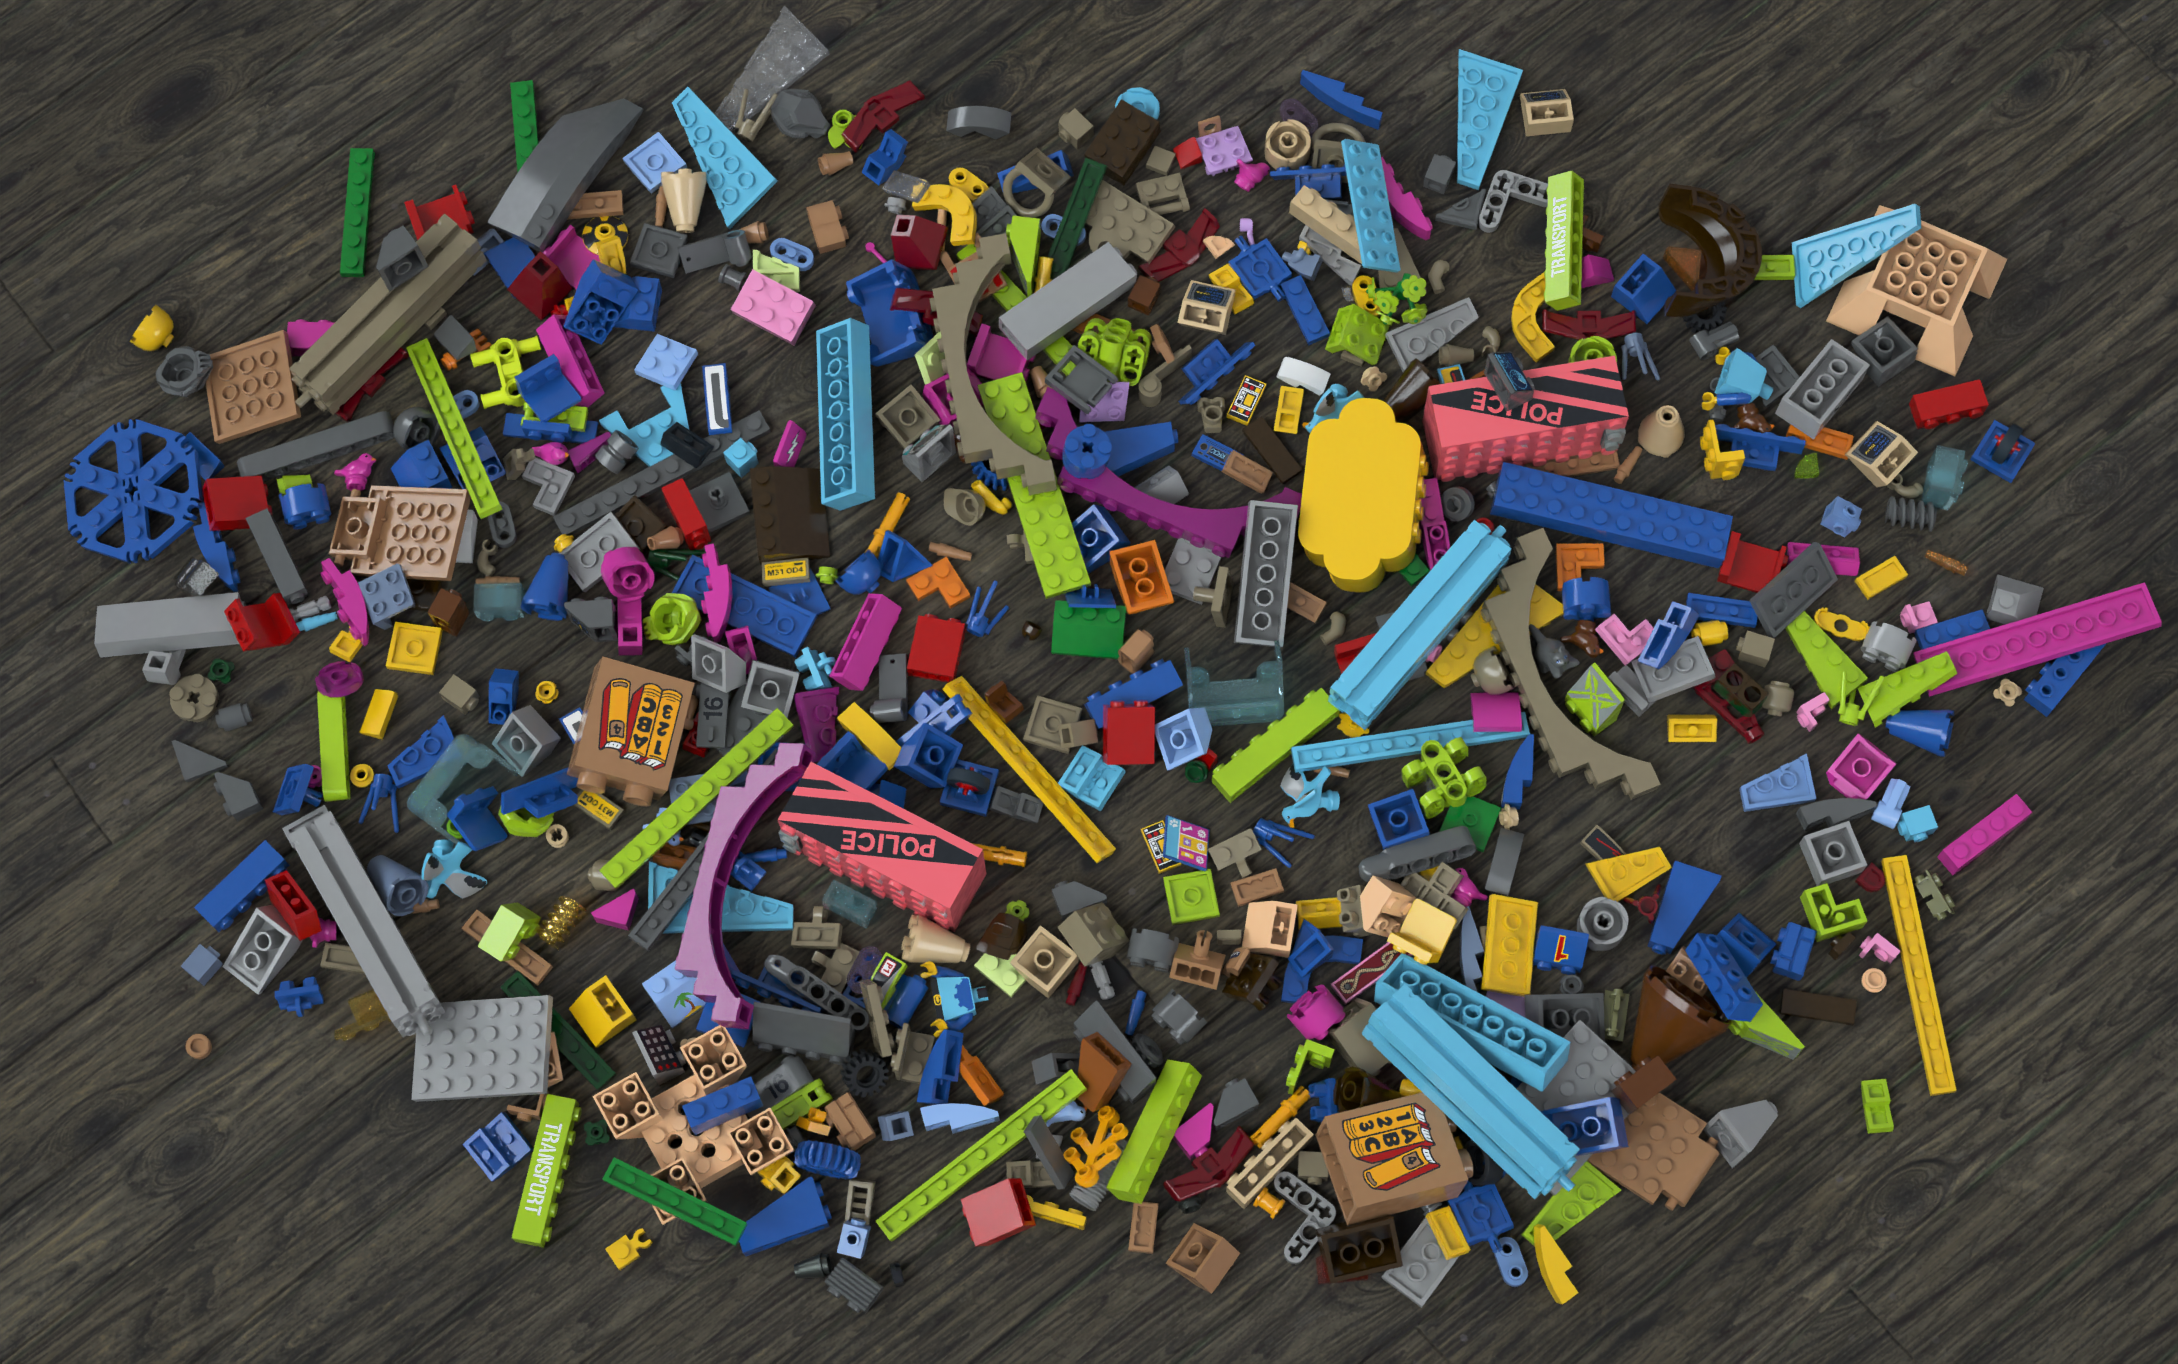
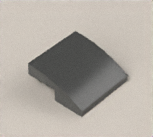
[972,187,1017,238]

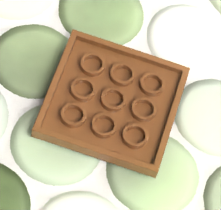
[206,330,301,444]

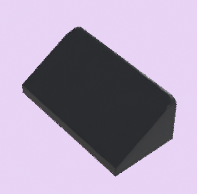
[661,422,714,468]

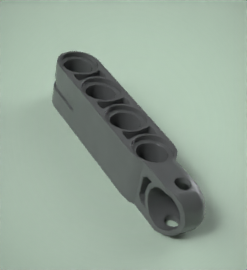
[1358,826,1477,882]
[764,955,869,1033]

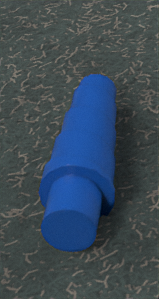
[744,848,788,862]
[1125,991,1147,1036]

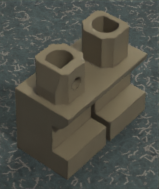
[1337,885,1373,937]

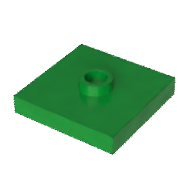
[1439,796,1501,852]

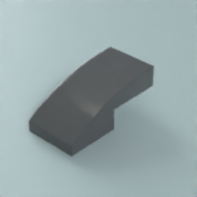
[988,786,1043,824]

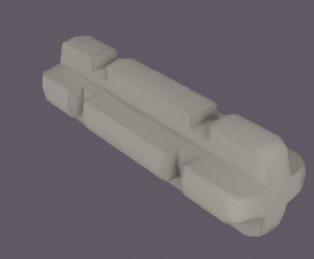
[289,596,331,622]
[1089,961,1115,1000]

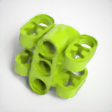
[1074,318,1152,386]
[1402,737,1486,819]

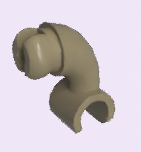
[1481,326,1500,357]
[1887,473,1924,499]
[477,539,498,576]

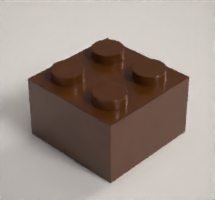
[1611,1056,1676,1115]

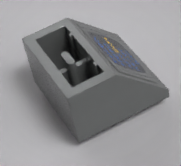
[564,597,618,642]

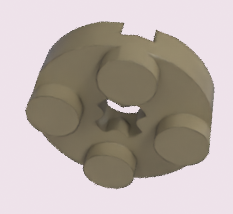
[169,674,219,722]

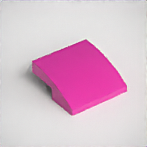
[1470,693,1522,732]

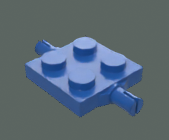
[1228,236,1292,302]
[1448,1181,1514,1253]

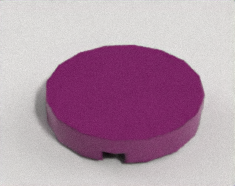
[315,661,364,697]

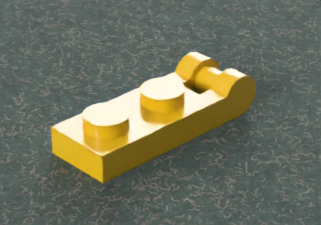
[1027,1195,1087,1230]

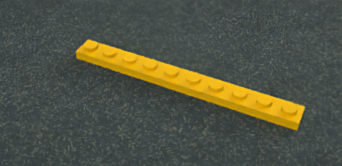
[942,676,1116,863]
[1881,855,1956,1096]

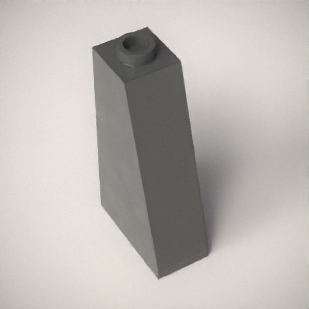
[246,509,309,605]

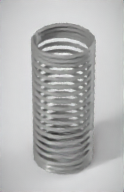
[1069,1133,1128,1211]

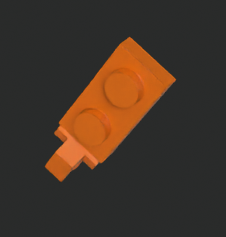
[1786,424,1854,460]
[959,1045,1004,1107]

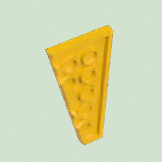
[1426,584,1563,688]

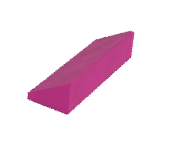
[1787,542,1860,576]

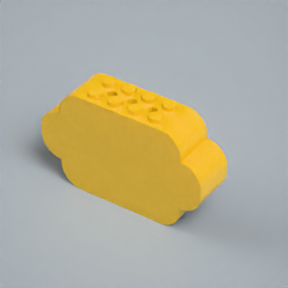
[1298,398,1429,592]

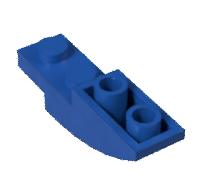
[193,502,240,593]

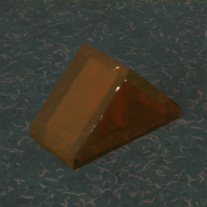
[1663,246,1702,291]

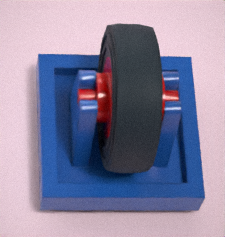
[1970,420,2035,483]
[940,759,999,817]

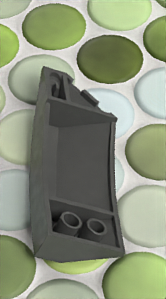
[487,98,643,253]

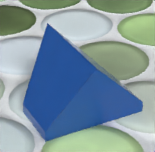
[878,530,933,582]
[1288,919,1334,977]

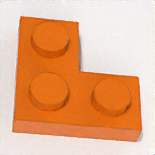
[1555,543,1604,591]
[906,557,970,609]

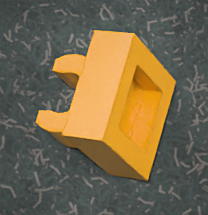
[796,1107,831,1136]

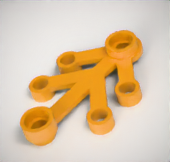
[1063,1106,1128,1188]

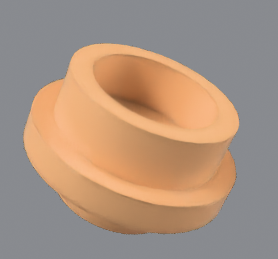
[1861,968,1887,993]

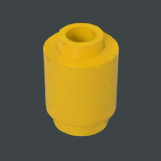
[1691,620,1728,646]

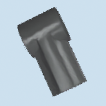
[1689,322,1740,361]

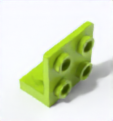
[1325,304,1389,365]
[1286,1039,1335,1095]

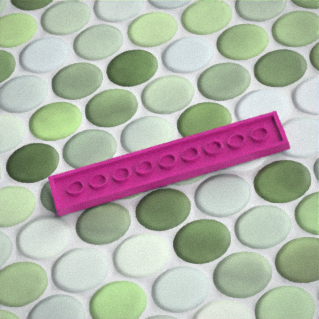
[1913,582,2162,697]

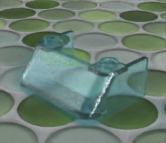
[1184,640,1284,726]
[407,734,519,846]

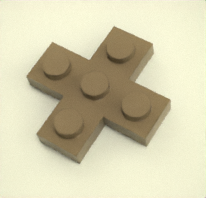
[1400,862,1469,929]

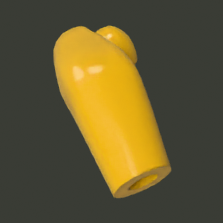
[971,480,1012,515]

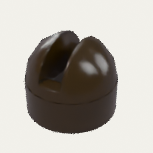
[1022,621,1042,641]

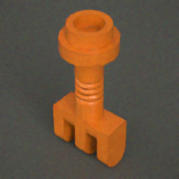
[440,329,492,371]

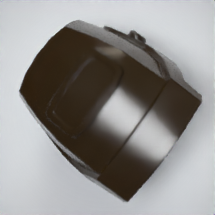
[976,913,1029,960]

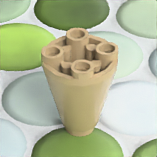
[661,169,707,233]
[1638,405,1685,458]
[901,915,970,963]

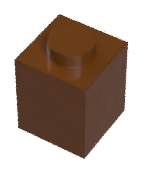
[1128,275,1161,316]

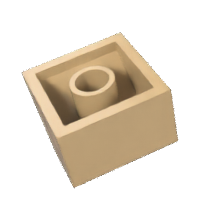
[1010,925,1079,999]

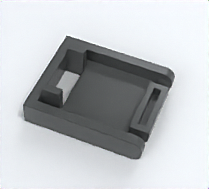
[1045,345,1118,414]

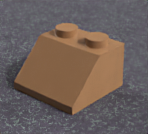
[1166,1223,1240,1294]

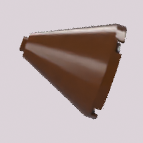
[1630,965,1732,1068]

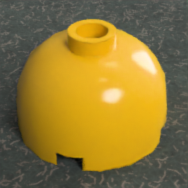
[130,305,174,351]

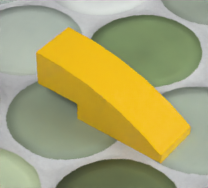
[837,702,901,770]
[1534,1224,1578,1305]

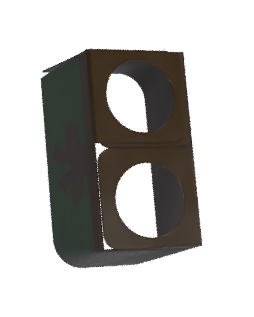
[1713,663,1769,717]

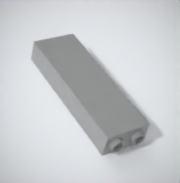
[999,242,1137,360]
[94,592,246,658]

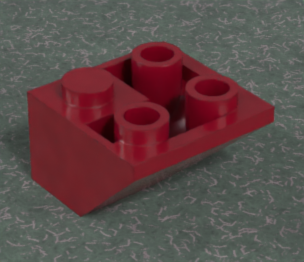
[891,215,948,270]
[507,251,572,321]

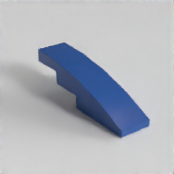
[1300,70,1383,130]

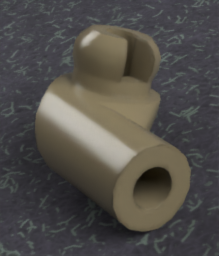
[1320,612,1346,645]

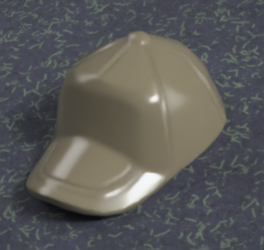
[944,488,986,526]

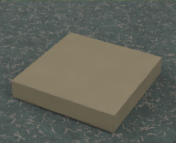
[1023,695,1083,754]

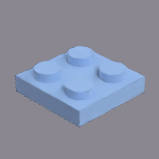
[623,132,687,194]
[634,334,698,390]

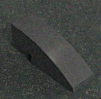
[1796,798,1878,831]

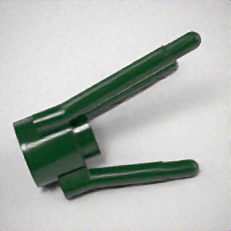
[648,549,706,581]

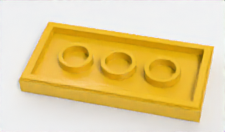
[1481,894,1538,997]

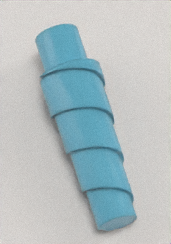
[296,611,338,631]

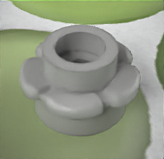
[884,197,906,214]

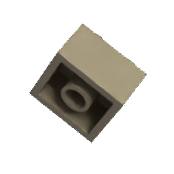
[1058,902,1129,966]

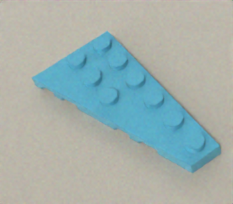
[672,87,778,229]
[648,861,794,933]

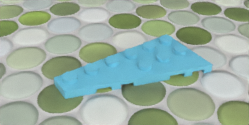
[1457,49,1523,190]
[1792,204,1921,308]

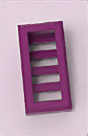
[567,432,611,473]

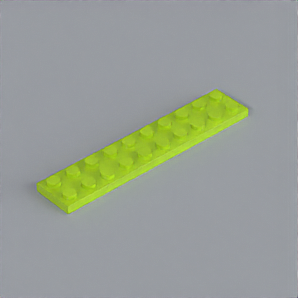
[978,372,1091,599]

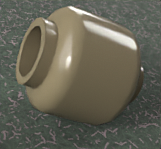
[1762,681,1794,717]
[588,859,624,891]

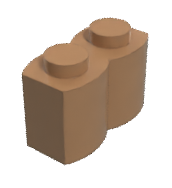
[806,200,849,254]
[1118,629,1154,674]

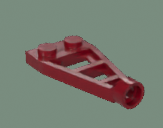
[1693,649,1765,744]

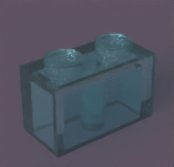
[473,583,525,621]
[822,879,878,929]

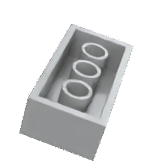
[1775,339,1870,440]

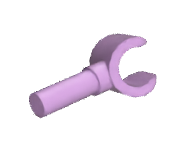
[1240,218,1255,246]

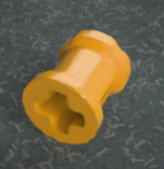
[1253,1187,1286,1219]

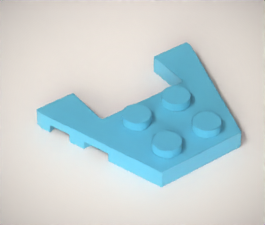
[599,382,689,467]

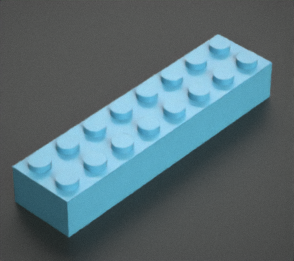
[816,318,875,511]
[1374,953,1571,1092]

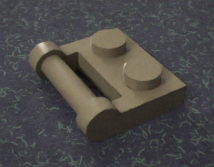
[1136,173,1190,215]

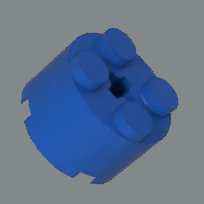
[1062,424,1112,479]
[279,483,331,529]
[1562,577,1611,622]

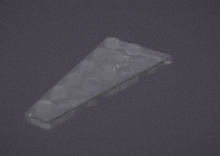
[714,5,829,133]

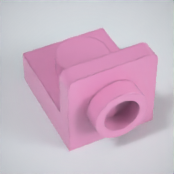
[1900,601,1938,634]
[1796,692,1829,732]
[1859,933,1900,964]

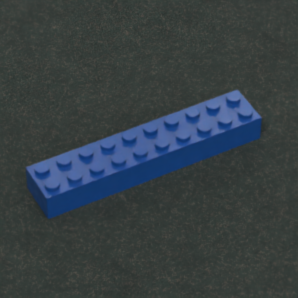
[1490,462,1733,569]

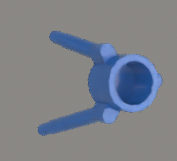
[965,580,1009,637]
[358,774,399,833]
[1253,818,1315,868]

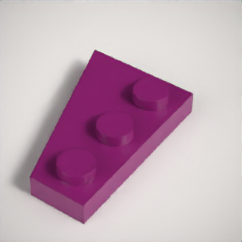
[794,687,839,763]

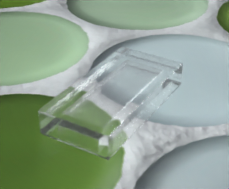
[882,170,930,203]

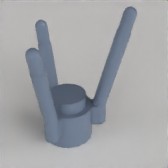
[1621,333,1660,380]

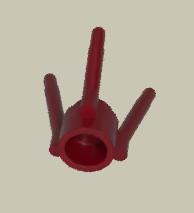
[1622,884,1662,924]

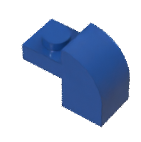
[862,129,908,186]

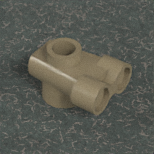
[1197,397,1225,433]

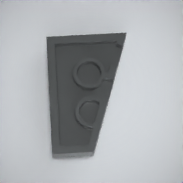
[711,679,769,756]

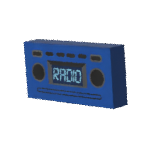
[1192,434,1244,471]

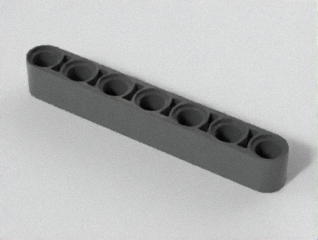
[237,411,394,482]

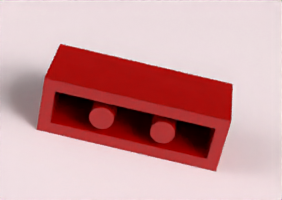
[1909,379,1989,429]
[265,870,322,941]

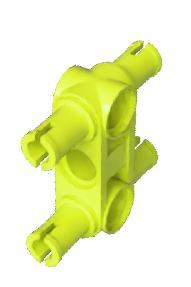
[470,336,541,409]

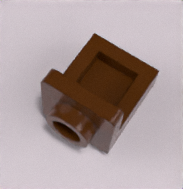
[1582,214,1604,253]
[985,681,1024,724]

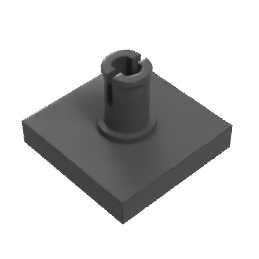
[689,472,750,533]

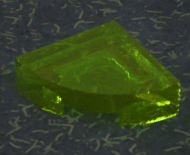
[1794,453,1819,479]

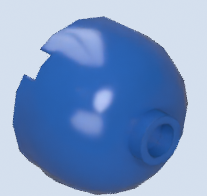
[835,549,882,595]

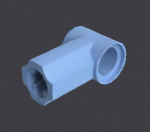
[1871,778,1910,829]

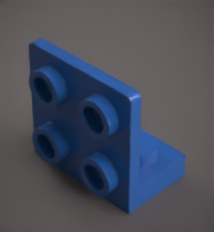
[514,354,582,423]

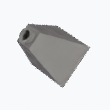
[1703,1100,1778,1168]

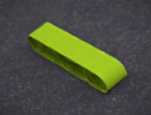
[317,691,350,802]

